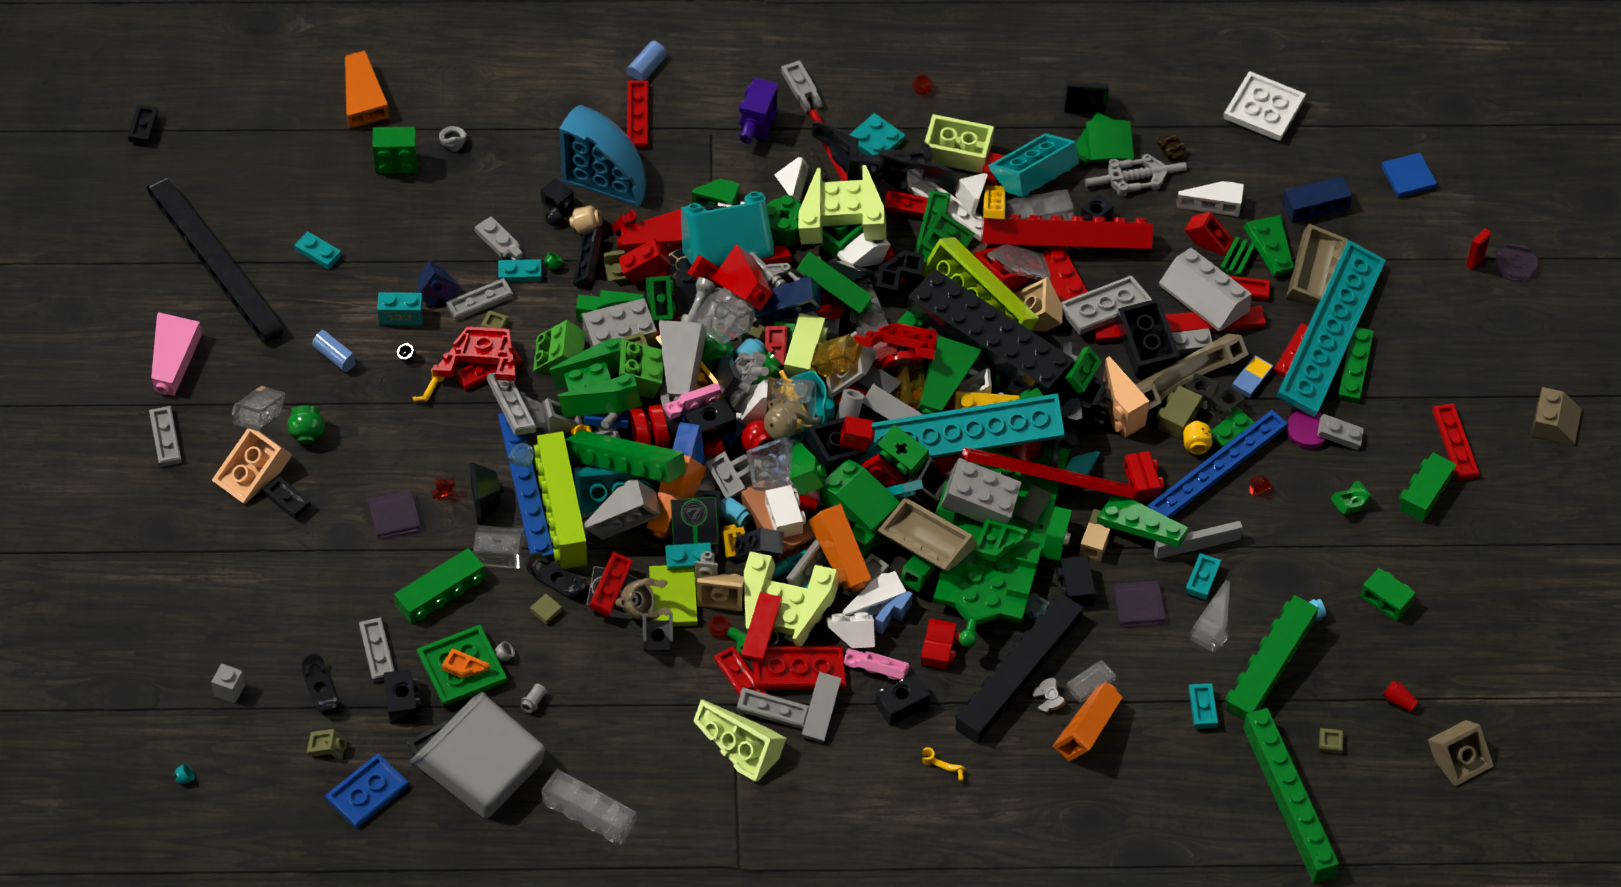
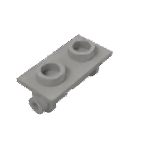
[695,551,718,588]

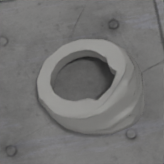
[439,126,467,152]

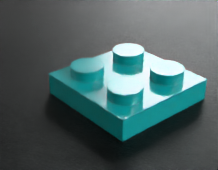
[850,113,905,156]

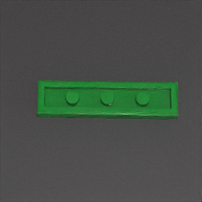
[915,190,951,265]

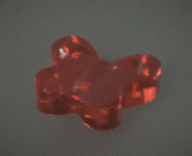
[431,478,456,499]

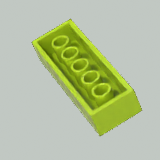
[922,237,1039,331]
[534,431,588,570]

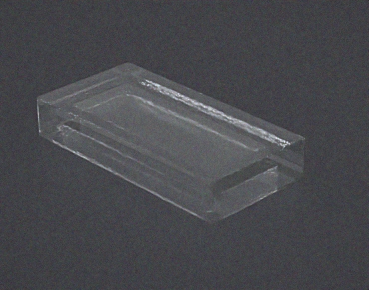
[1066,660,1116,703]

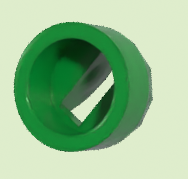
[544,252,563,270]

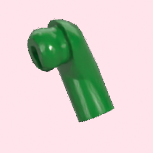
[727,626,747,655]

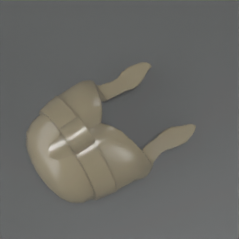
[764,399,823,440]
[616,578,672,620]

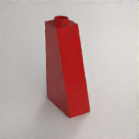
[617,209,682,254]
[712,244,773,311]

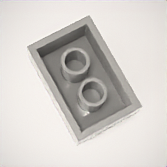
[582,298,657,348]
[941,458,1021,524]

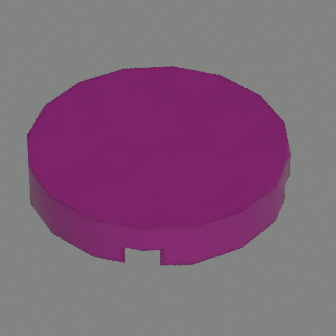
[1286,410,1328,449]

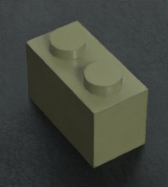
[1157,386,1202,439]

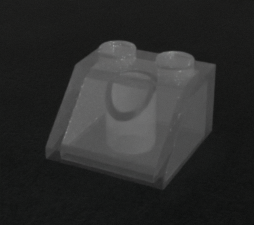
[691,287,755,345]
[767,378,817,427]
[746,436,795,491]
[473,526,524,568]

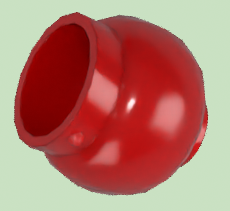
[741,420,780,460]

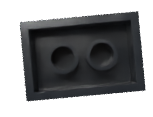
[1115,298,1179,376]

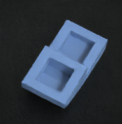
[874,591,913,634]

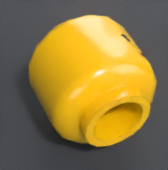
[1183,421,1212,455]

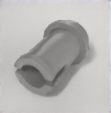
[520,684,547,713]

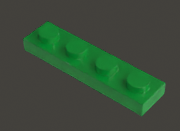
[1337,327,1374,404]

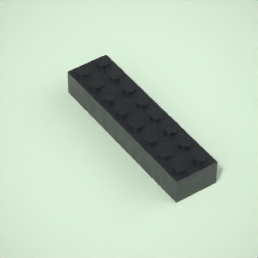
[908,269,1074,396]

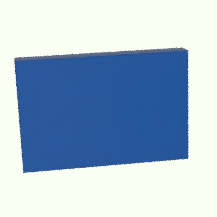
[325,753,409,829]

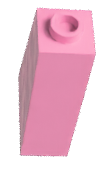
[151,312,202,396]

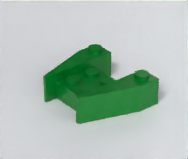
[549,337,642,417]

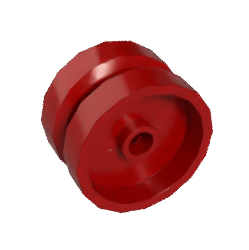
[629,404,670,449]

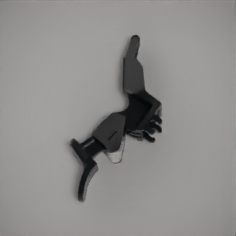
[811,121,957,191]
[1041,341,1112,468]

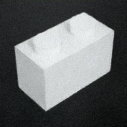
[765,485,806,538]

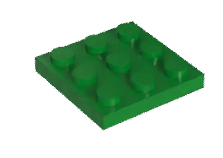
[417,625,507,707]

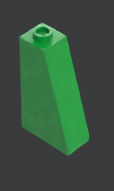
[797,251,874,316]
[917,336,981,415]

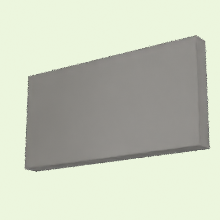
[1061,275,1152,335]

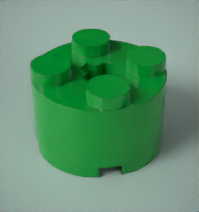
[767,195,802,246]

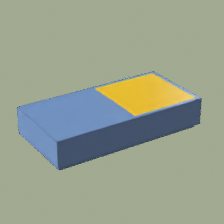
[1232,355,1273,398]

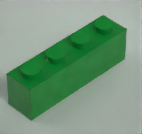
[394,548,485,624]

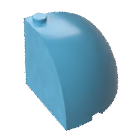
[560,105,646,207]

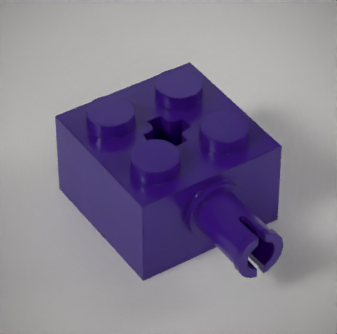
[739,78,778,144]

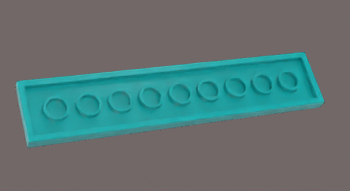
[1276,240,1386,417]
[855,393,1065,466]

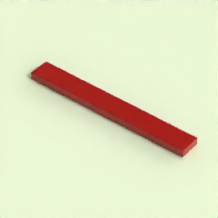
[1093,306,1266,343]
[962,447,1136,499]

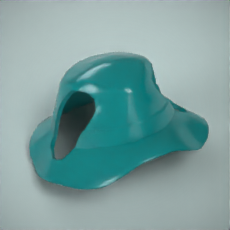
[780,371,837,441]

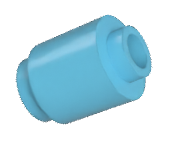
[720,497,751,527]

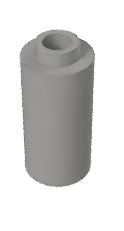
[835,389,864,420]

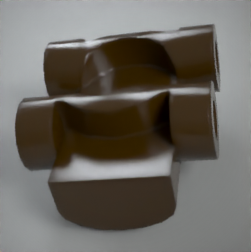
[1157,134,1186,161]

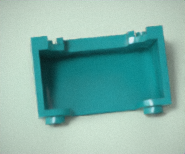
[681,192,774,267]

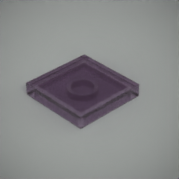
[367,489,421,539]
[1113,581,1165,626]

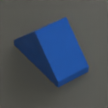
[672,422,705,466]

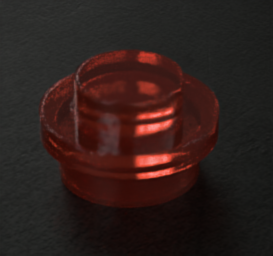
[912,75,933,94]
[708,615,731,637]

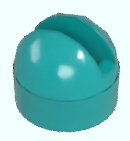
[174,764,195,784]

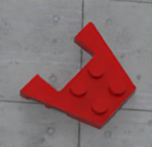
[853,323,937,359]
[432,326,516,381]

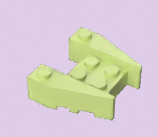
[798,165,886,244]
[744,551,840,646]

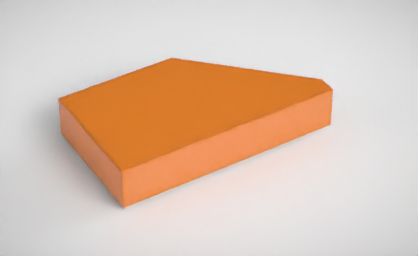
[441,648,490,679]

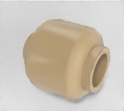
[570,206,602,235]

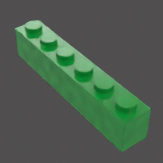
[565,430,686,483]
[1225,595,1319,721]

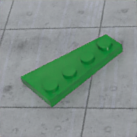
[1097,494,1188,547]

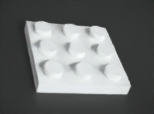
[1223,71,1306,141]

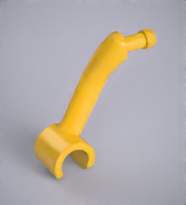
[413,370,445,403]
[922,747,965,781]

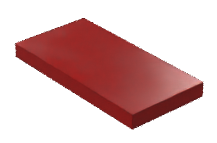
[752,646,846,690]

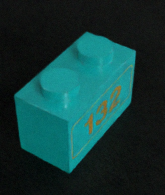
[377,292,423,326]

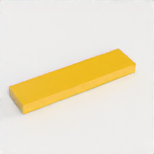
[983,185,1006,219]

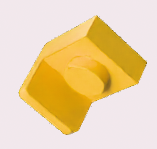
[719,524,745,558]

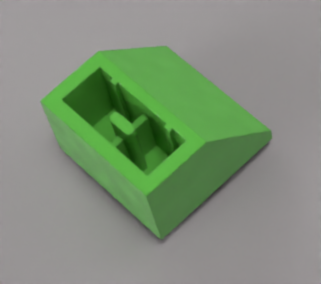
[533,320,586,374]
[619,340,663,399]

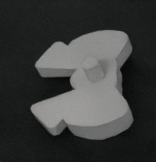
[1033,678,1066,713]

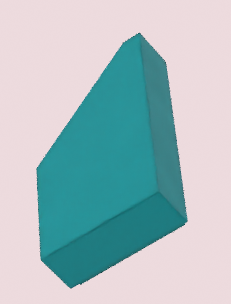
[1065,451,1100,475]

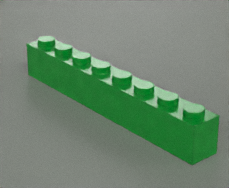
[1243,708,1339,884]

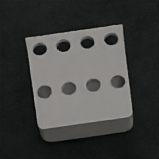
[410,692,545,818]

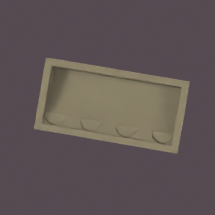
[1286,224,1348,306]
[878,497,977,571]

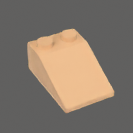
[1103,356,1149,438]
[212,426,292,504]

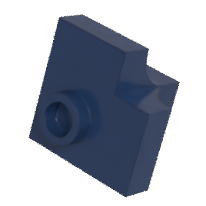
[415,261,460,306]

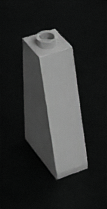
[659,320,706,402]

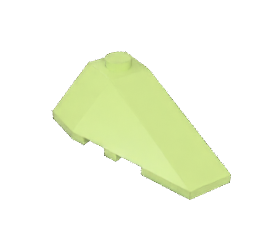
[694,700,786,782]

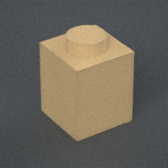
[1079,523,1110,562]

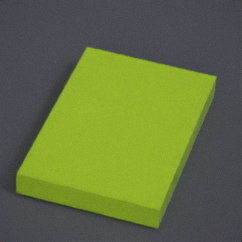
[649,565,698,627]

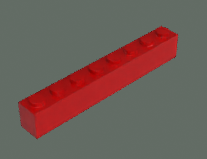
[981,214,1153,249]

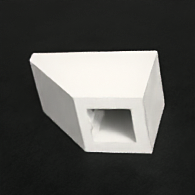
[838,233,890,267]
[827,612,875,648]

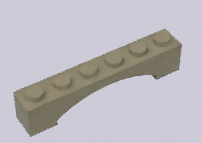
[1136,334,1249,410]

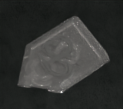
[987,244,1050,280]

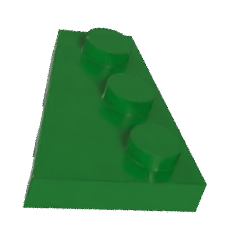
[1243,215,1294,276]

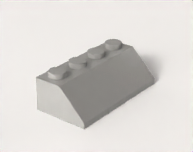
[1159,248,1252,332]

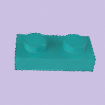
[294,231,342,270]
[498,259,541,282]
[886,479,923,499]
[665,543,711,570]
[1185,553,1221,600]
[1188,683,1218,729]

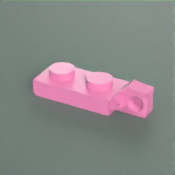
[663,383,721,419]
[844,648,909,680]

